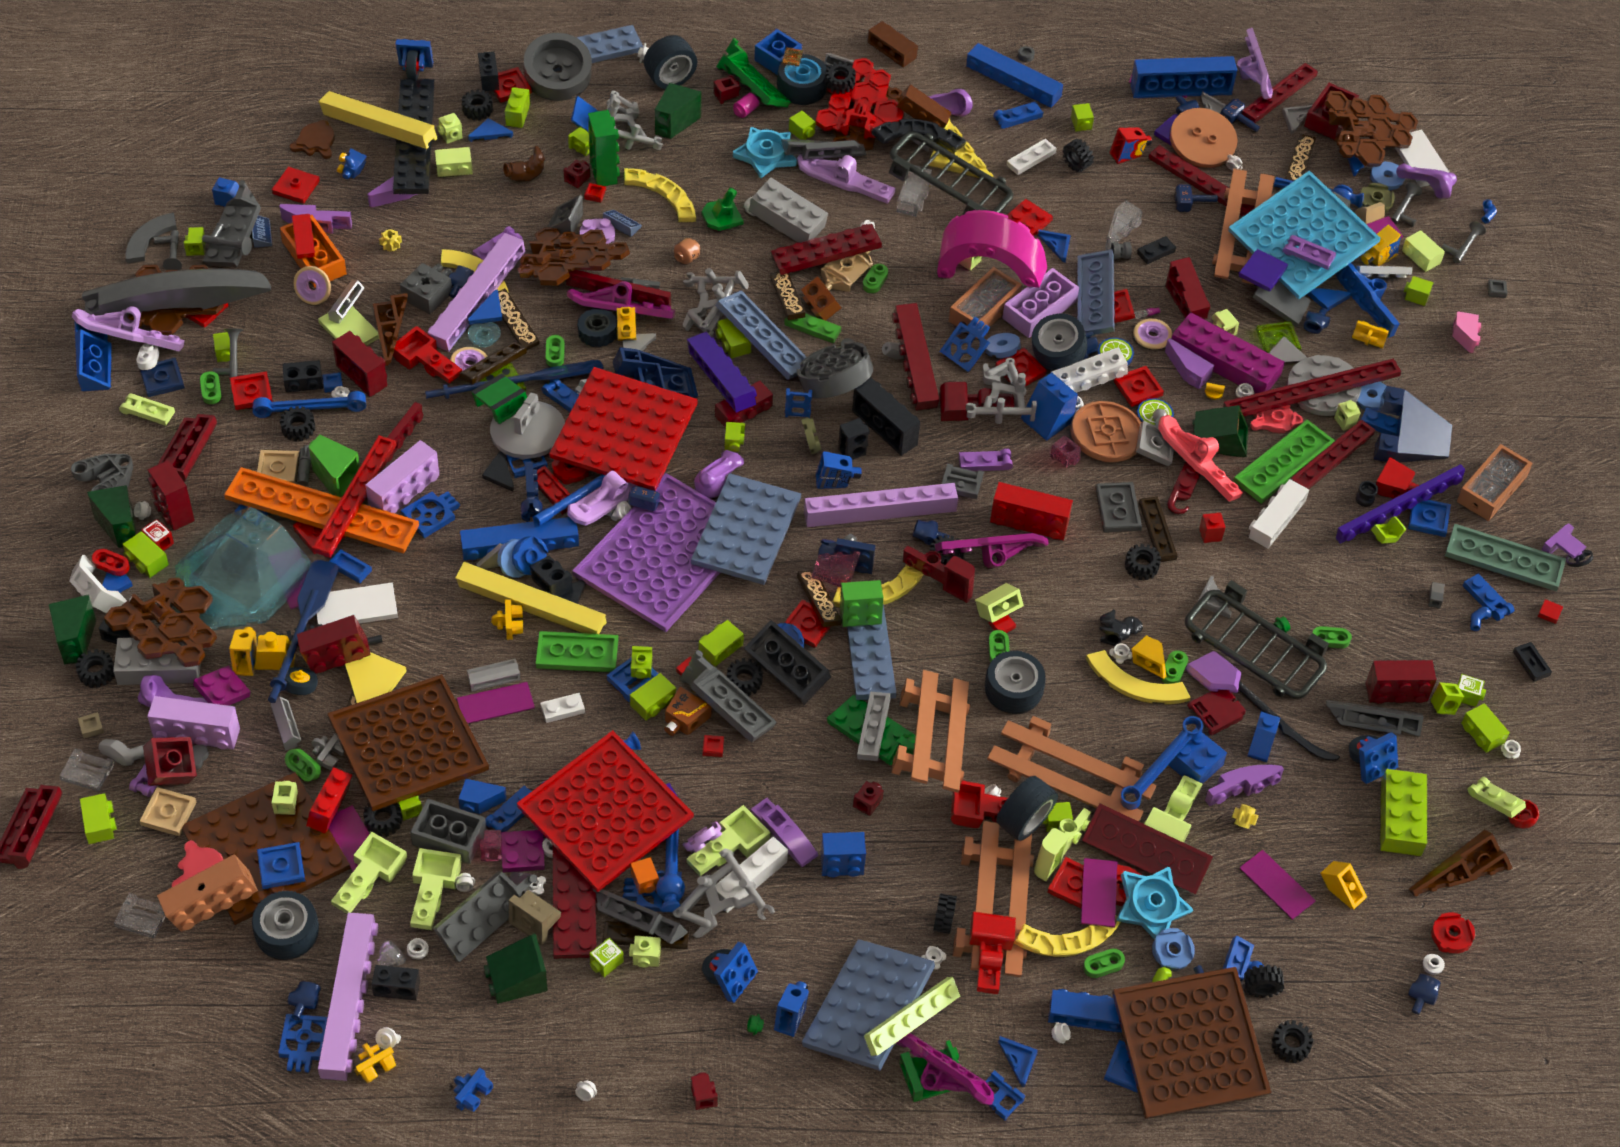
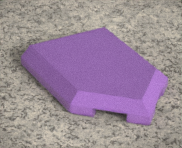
[1185,651,1241,693]

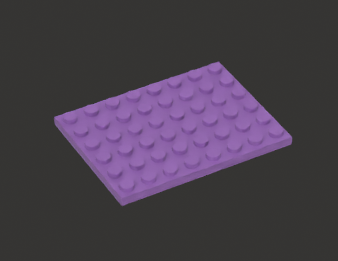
[572,473,721,632]

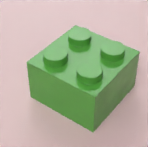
[840,580,884,627]

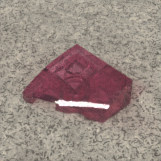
[811,551,860,587]

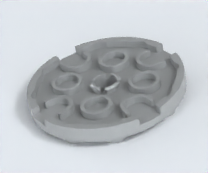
[1287,355,1361,416]

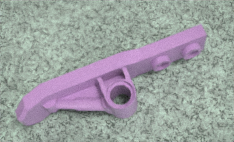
[1237,28,1273,99]
[797,154,895,204]
[72,306,185,351]
[567,471,640,526]

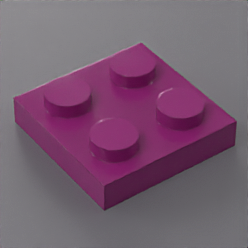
[193,665,251,706]
[501,830,545,873]

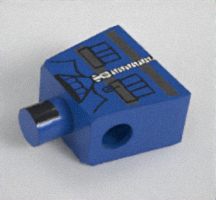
[815,452,862,489]
[774,981,809,1037]

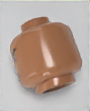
[674,238,700,265]

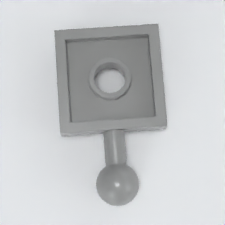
[1136,409,1174,467]

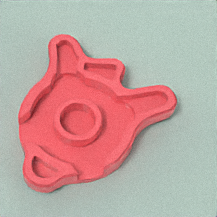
[1250,405,1303,433]
[172,840,223,887]

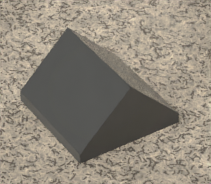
[547,195,583,234]

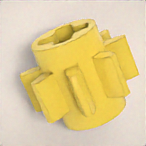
[379,229,402,251]
[1232,804,1259,829]

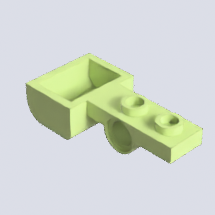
[1145,775,1202,843]
[687,805,771,876]
[1034,808,1091,881]
[331,832,407,914]
[410,848,461,930]

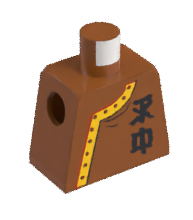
[664,687,711,736]

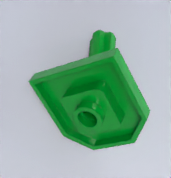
[701,188,744,231]

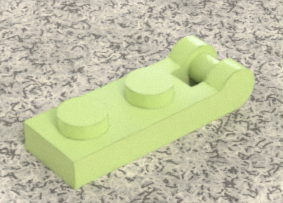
[119,393,175,426]
[1468,777,1526,818]

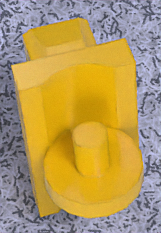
[617,307,636,341]
[1352,320,1389,348]
[491,599,523,640]
[354,1043,396,1083]

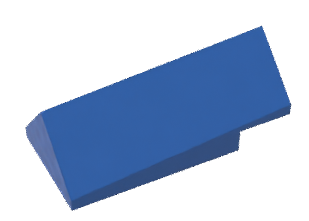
[74,320,112,391]

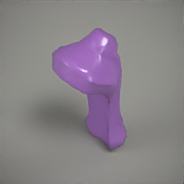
[928,89,973,117]
[1396,163,1457,199]
[694,450,744,498]
[138,675,207,707]

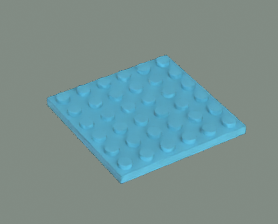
[1228,171,1380,299]

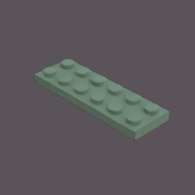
[1445,524,1566,592]

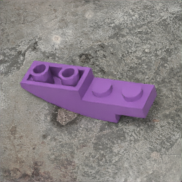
[280,204,352,234]
[1205,765,1284,806]
[751,798,819,867]

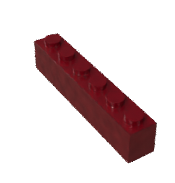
[892,303,940,411]

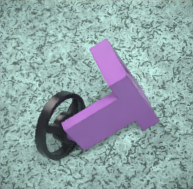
[1541,523,1594,567]

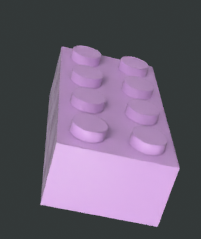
[1002,268,1079,338]
[365,440,439,513]
[147,696,240,749]

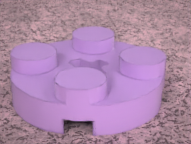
[580,218,615,244]
[682,821,722,853]

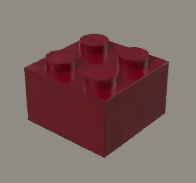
[143,737,197,786]

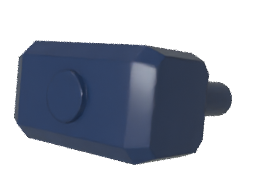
[1220,99,1260,132]
[1175,184,1218,212]
[628,486,660,511]

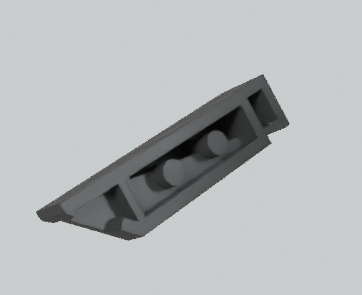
[781,139,866,160]
[1326,700,1424,736]
[592,888,688,944]

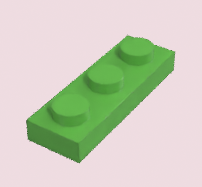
[784,313,841,343]

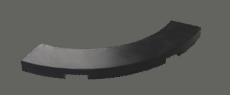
[871,119,966,152]

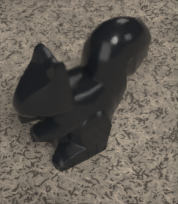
[1099,609,1143,646]

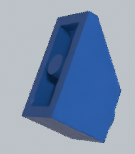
[212,177,239,207]
[1248,712,1280,762]
[458,779,507,814]

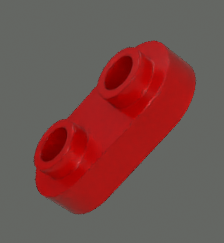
[92,549,130,576]

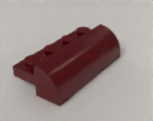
[157,414,217,482]
[0,785,62,869]

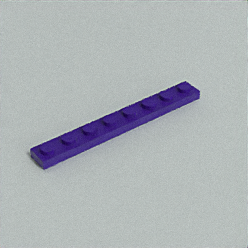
[1336,464,1465,544]

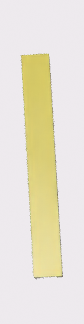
[318,91,437,149]
[455,562,607,634]

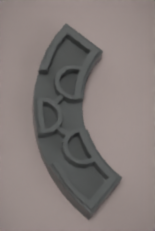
[126,213,177,263]

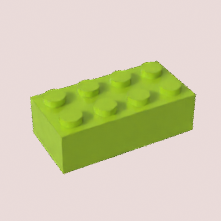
[1380,769,1427,856]

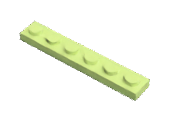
[864,977,960,1056]

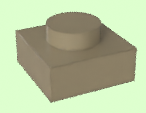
[78,712,104,738]

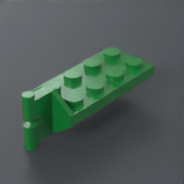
[716,38,791,108]
[827,694,915,765]

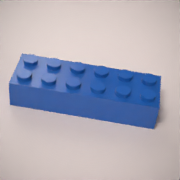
[1130,56,1237,98]

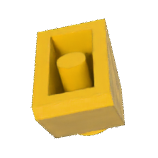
[1132,635,1166,679]
[1320,861,1367,909]

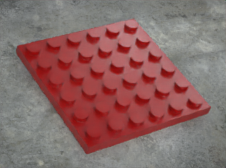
[549,367,698,491]
[517,730,694,892]

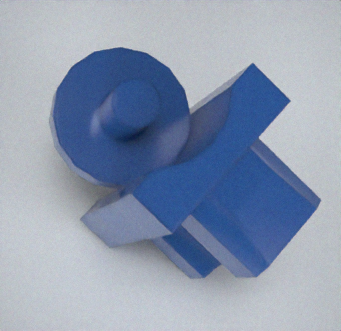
[453,1068,493,1112]

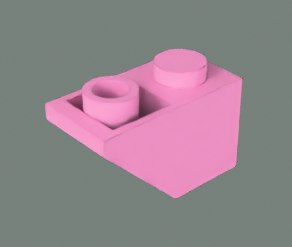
[1452,311,1481,353]

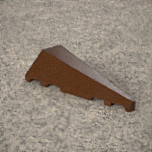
[373,293,408,366]
[1409,829,1513,897]

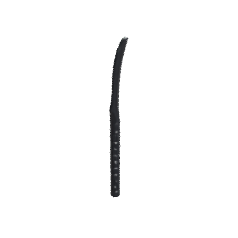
[1238,681,1340,761]

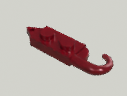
[1167,462,1201,514]

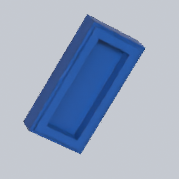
[329,549,372,583]

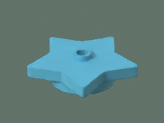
[733,127,797,178]
[1116,867,1193,939]

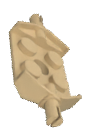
[821,251,873,292]

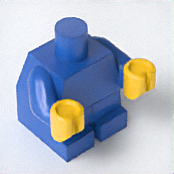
[337,149,367,179]

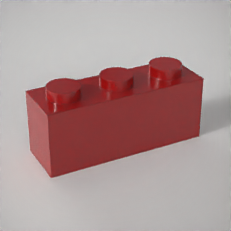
[306,767,353,834]

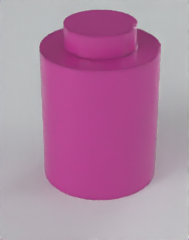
[733,93,759,118]

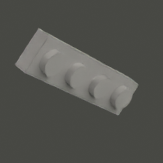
[857,692,891,761]

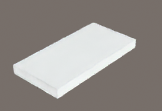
[1395,130,1449,187]
[317,582,398,625]

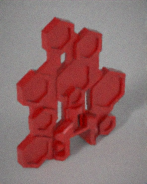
[816,58,905,139]

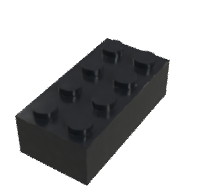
[852,377,920,456]
[744,620,831,705]

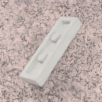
[1006,139,1057,175]
[1356,265,1412,278]

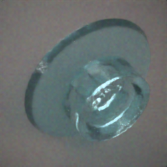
[468,322,501,347]

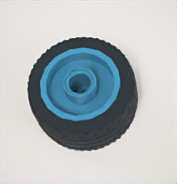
[777,54,827,105]

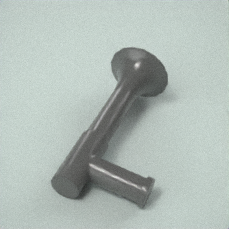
[1391,182,1422,227]
[202,222,252,255]
[1441,222,1486,263]
[154,230,182,270]
[213,328,243,380]

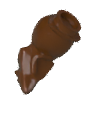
[503,146,545,182]

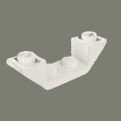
[70,555,127,613]

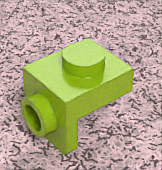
[1371,516,1406,544]

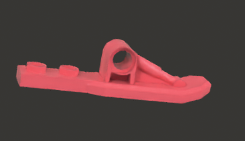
[1158,415,1243,502]

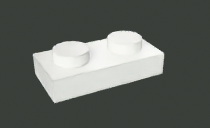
[540,693,585,723]

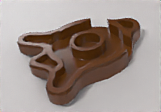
[290,120,335,159]

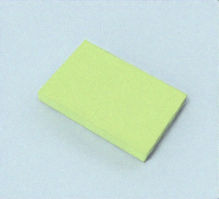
[318,305,379,346]

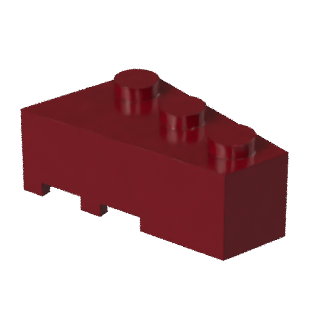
[1165,257,1210,319]

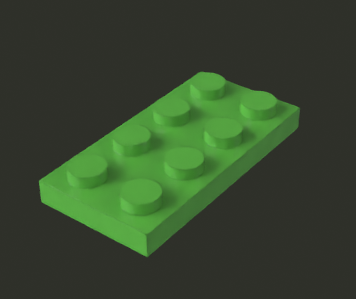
[536,631,619,672]

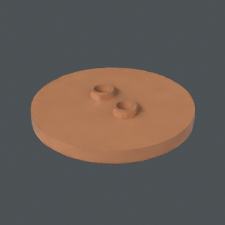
[1170,108,1237,168]
[1070,401,1142,462]

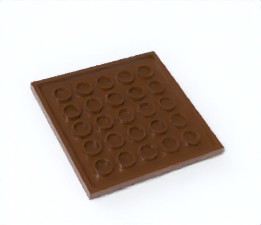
[327,674,489,811]
[182,772,351,925]
[1112,967,1272,1119]

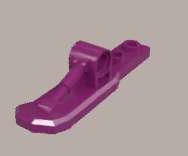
[567,281,676,319]
[935,533,1049,569]
[896,1033,994,1105]

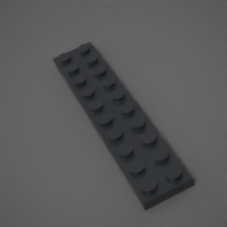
[393,79,435,194]

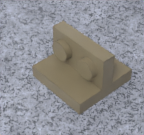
[509,890,561,945]

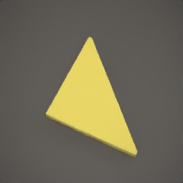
[929,119,993,178]
[345,652,406,703]

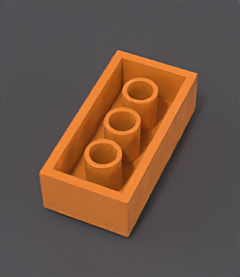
[280,215,347,288]

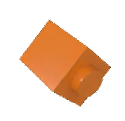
[631,857,659,894]

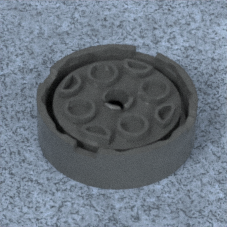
[524,33,592,101]
[797,342,874,398]

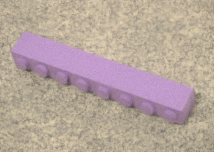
[428,233,525,352]
[804,483,958,527]
[318,913,378,1081]

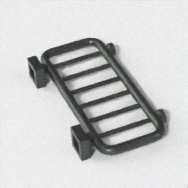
[889,132,1013,215]
[1185,580,1329,699]

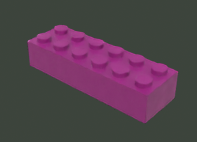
[1171,312,1285,394]

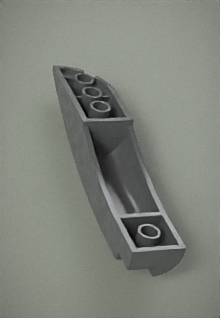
[82,269,271,316]

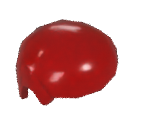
[1508,800,1540,829]

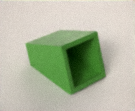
[309,435,360,497]

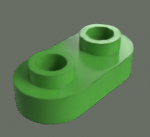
[863,264,888,293]
[546,335,565,367]
[200,371,222,404]
[1313,626,1352,648]
[989,630,1010,662]
[1161,651,1188,684]
[285,749,321,781]
[1083,949,1125,978]

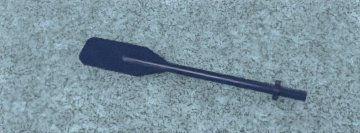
[425,360,604,399]
[268,560,338,703]

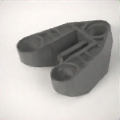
[71,454,133,491]

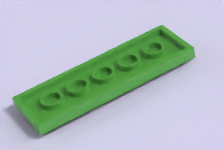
[1233,420,1335,504]

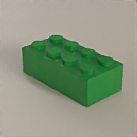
[588,110,620,186]

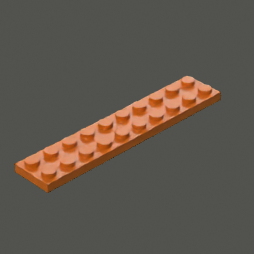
[224,467,419,554]

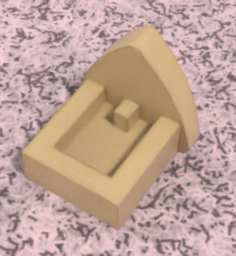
[1355,202,1385,224]

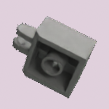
[400,263,452,314]

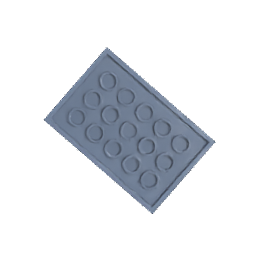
[691,473,801,585]
[802,939,935,1071]

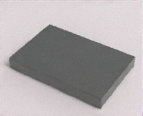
[1252,280,1311,327]
[1095,482,1142,532]

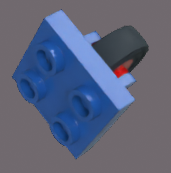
[396,39,433,80]
[1349,732,1398,784]
[702,941,758,1003]

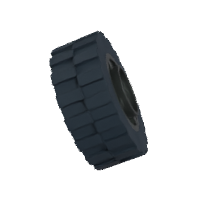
[577,308,618,347]

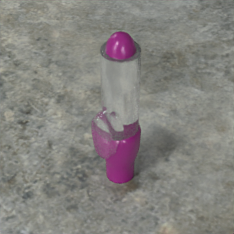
[1131,307,1160,320]

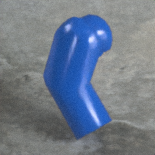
[1482,199,1497,224]
[1470,606,1492,631]

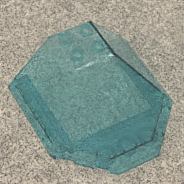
[175,507,312,630]

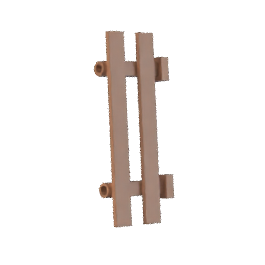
[1212,168,1280,284]
[892,670,970,793]
[987,716,1157,821]
[953,821,1034,977]

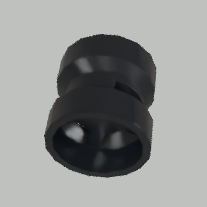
[1356,481,1378,507]

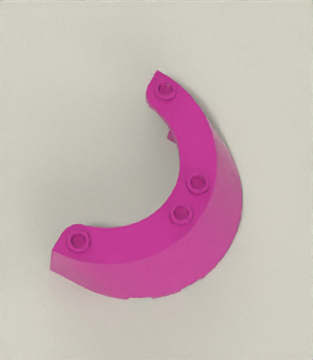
[937,210,1047,288]

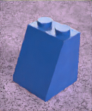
[1021,372,1078,441]

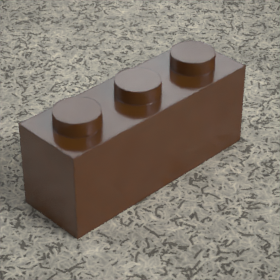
[867,21,918,68]
[896,84,951,128]

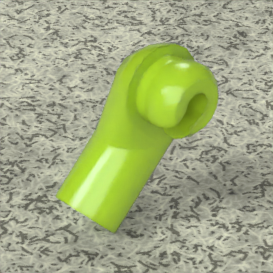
[1152,967,1172,982]

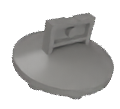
[490,392,565,460]

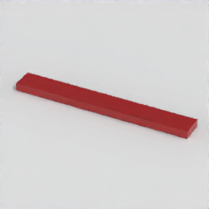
[312,435,396,558]

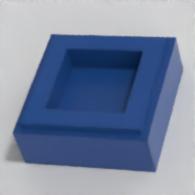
[322,372,343,393]

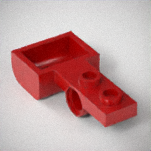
[393,326,462,384]
[951,780,1008,828]
[969,911,1016,995]

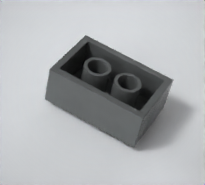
[410,799,487,864]

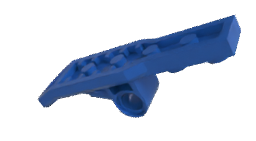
[1335,263,1400,338]

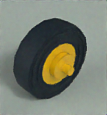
[285,667,318,695]

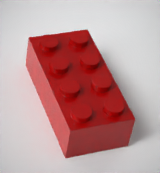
[990,482,1073,541]

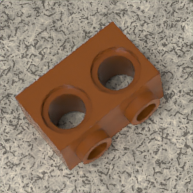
[801,277,842,321]

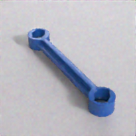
[253,391,366,418]
[1120,716,1203,810]

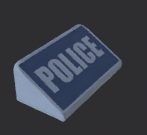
[603,210,642,237]
[252,215,272,248]

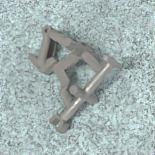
[606,91,663,150]
[683,268,749,336]
[966,358,1037,424]
[673,848,775,938]

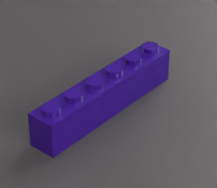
[687,331,757,413]

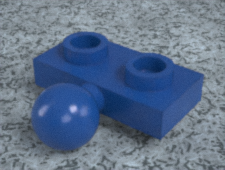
[1223,935,1264,982]

